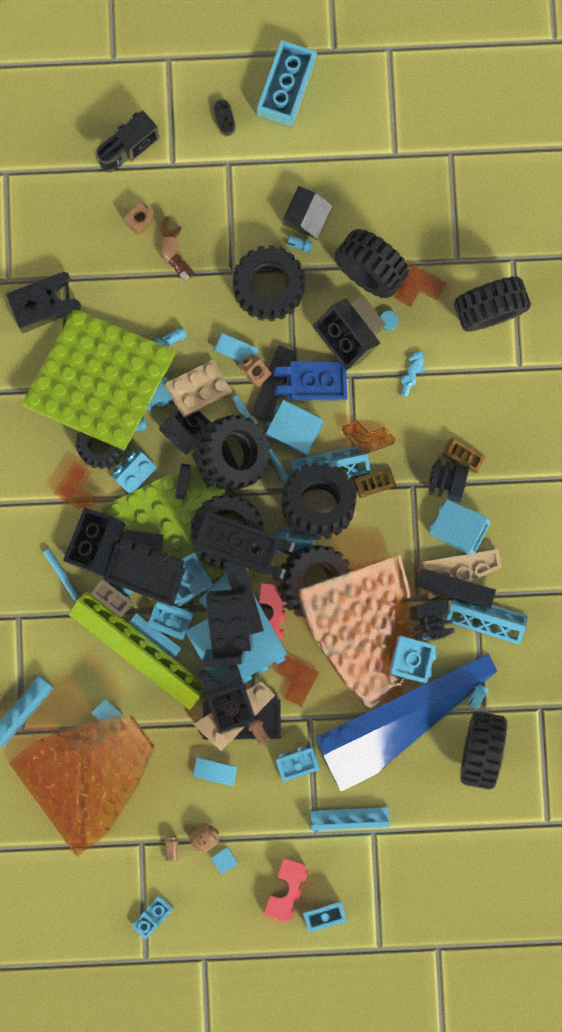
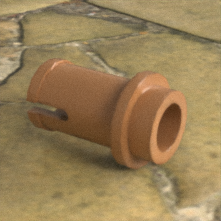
[249,719,270,745]
[164,836,179,861]

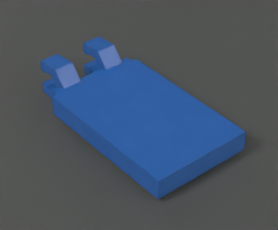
[273,361,348,401]

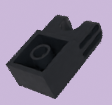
[97,110,160,173]
[6,272,81,333]
[199,665,257,735]

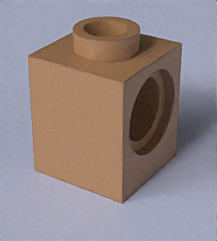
[124,203,154,236]
[237,353,272,387]

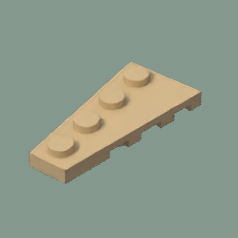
[422,549,502,600]
[193,682,275,751]

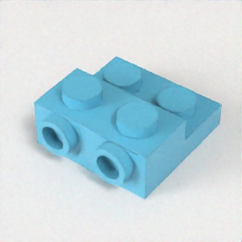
[174,553,214,607]
[389,636,437,683]

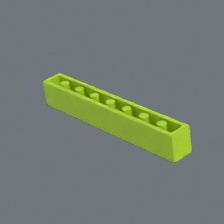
[69,591,205,710]

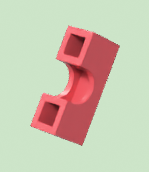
[259,583,287,641]
[264,858,308,922]

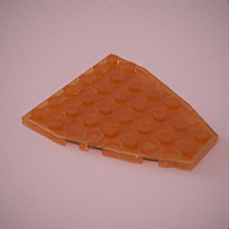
[297,555,410,709]
[8,715,155,857]

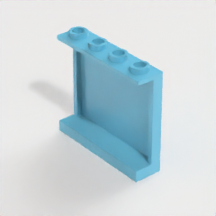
[186,593,288,684]

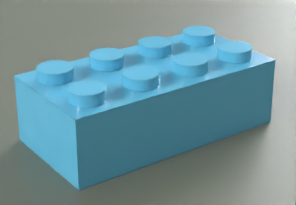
[257,40,317,127]

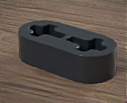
[214,100,235,136]
[175,463,191,500]

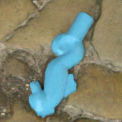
[401,351,425,397]

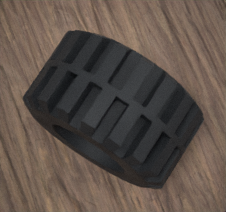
[76,432,124,469]

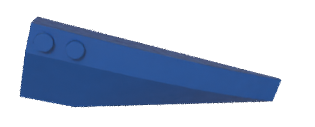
[315,654,497,791]

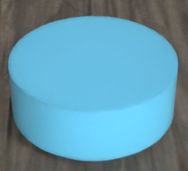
[380,311,398,331]

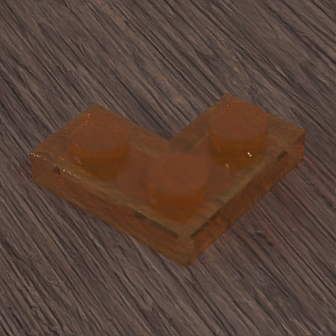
[395,265,446,307]
[342,421,395,455]
[54,462,97,512]
[276,656,319,707]

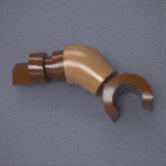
[160,216,194,281]

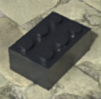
[313,298,381,371]
[63,507,126,577]
[206,588,253,654]

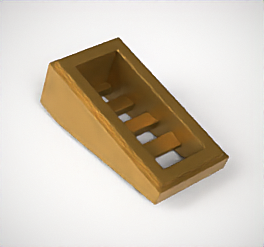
[441,438,485,473]
[354,468,397,498]

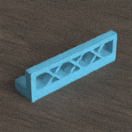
[290,444,371,478]
[446,598,528,645]
[0,676,54,748]
[310,807,390,831]

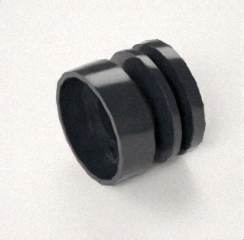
[428,455,470,502]
[409,600,455,641]

